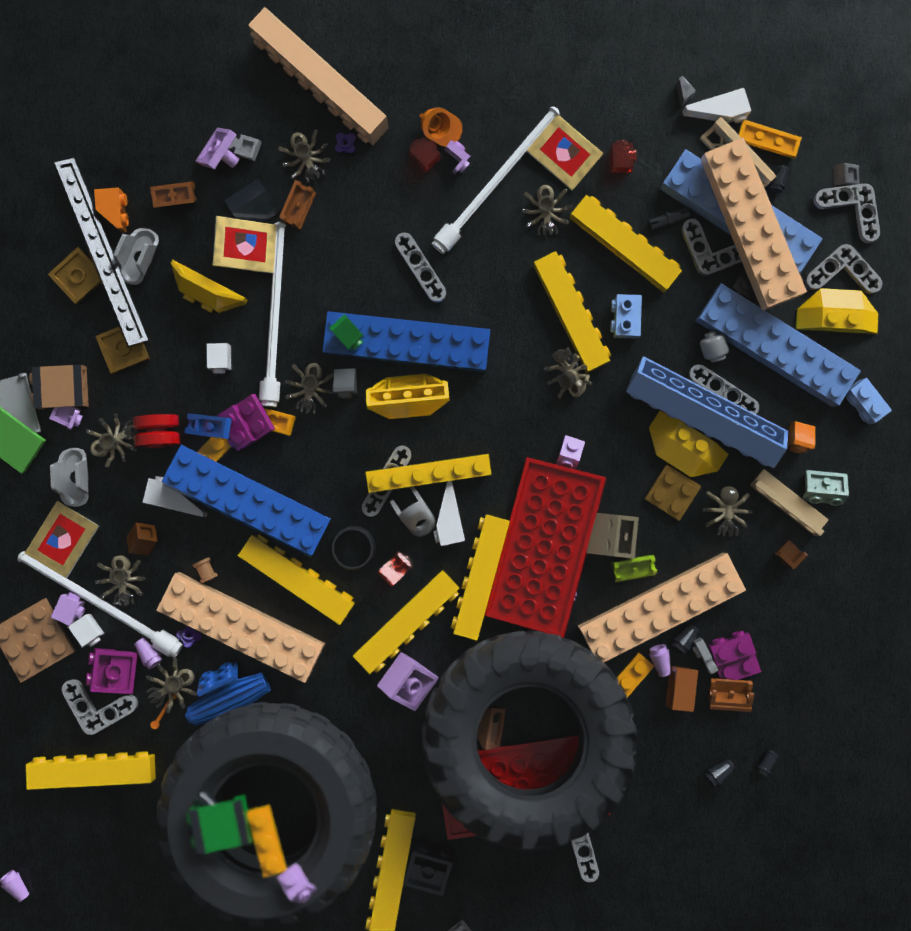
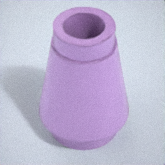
[134,638,163,669]
[649,645,671,677]
[0,870,29,902]

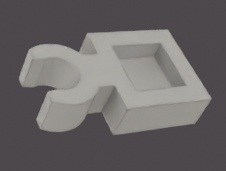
[228,134,262,161]
[692,638,719,674]

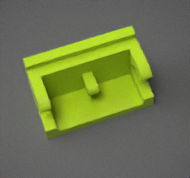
[611,555,657,582]

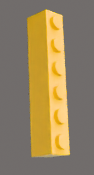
[570,195,682,293]
[533,251,611,373]
[365,454,491,493]
[451,514,510,640]
[238,534,355,625]
[353,570,459,674]
[26,751,156,789]
[365,809,416,931]

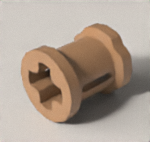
[193,557,218,584]

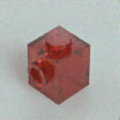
[409,136,441,172]
[610,140,637,173]

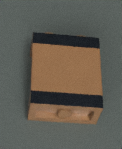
[30,365,88,410]

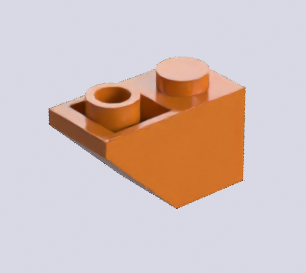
[94,188,129,233]
[787,421,815,454]

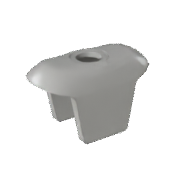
[113,228,159,285]
[50,448,88,507]
[390,486,436,537]

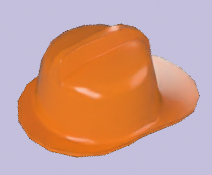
[419,107,462,147]

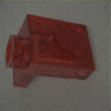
[377,551,413,587]

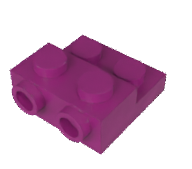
[217,394,275,451]
[708,631,761,680]
[86,648,137,694]

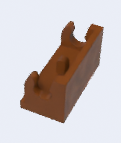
[279,180,316,230]
[150,182,197,208]
[665,666,698,712]
[708,678,754,712]

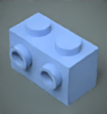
[610,294,642,339]
[846,378,892,424]

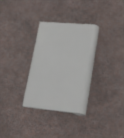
[0,373,41,433]

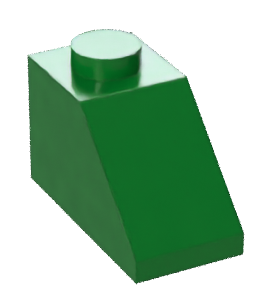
[329,314,365,352]

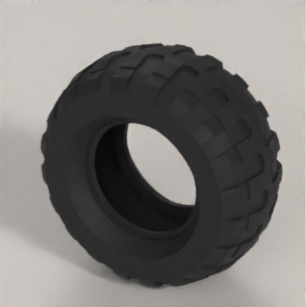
[157,702,377,927]

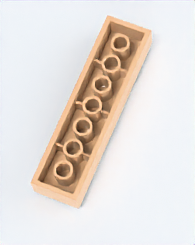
[248,7,389,146]
[700,138,807,311]
[578,553,746,662]
[157,572,326,683]

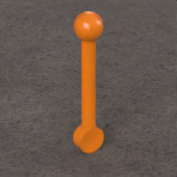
[150,692,177,729]

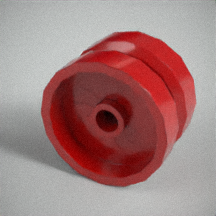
[132,414,180,448]

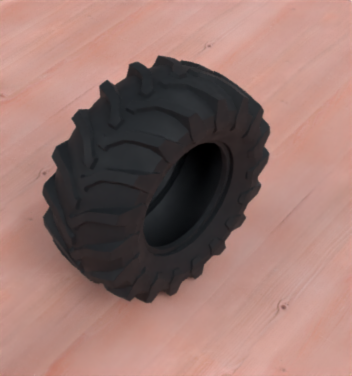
[422,631,637,851]

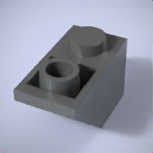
[333,368,357,399]

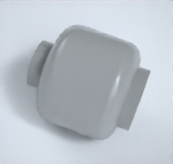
[700,331,729,362]

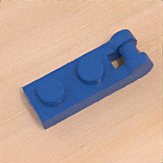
[184,413,232,439]

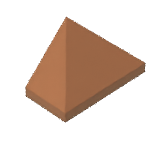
[477,707,506,749]

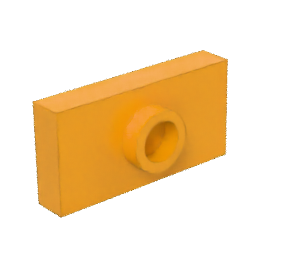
[264,408,296,436]

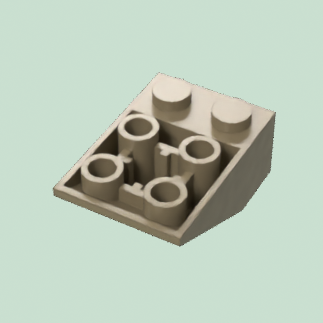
[587,513,639,559]

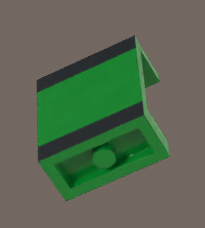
[187,795,253,855]

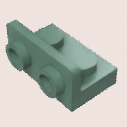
[803,470,849,506]

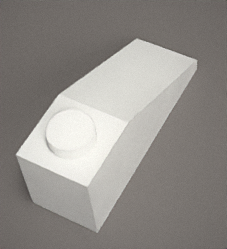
[683,88,751,123]
[143,476,207,517]
[434,481,465,546]

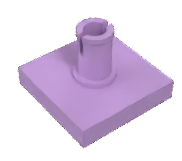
[196,128,239,169]

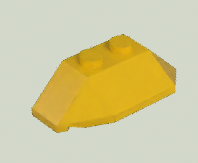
[171,260,248,313]
[795,289,878,334]
[366,374,449,419]
[649,411,729,477]

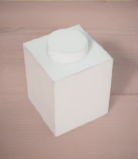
[207,343,231,374]
[68,614,104,647]

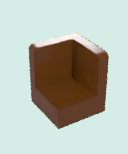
[127,522,157,556]
[773,540,808,570]

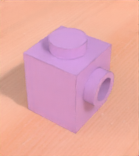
[51,592,85,626]

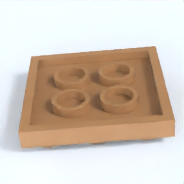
[0,598,76,683]

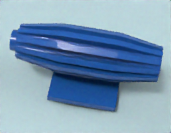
[185,661,271,726]

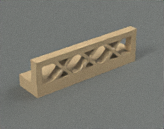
[700,117,776,188]
[750,469,828,536]

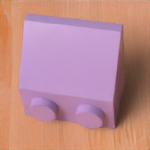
[377,652,439,711]

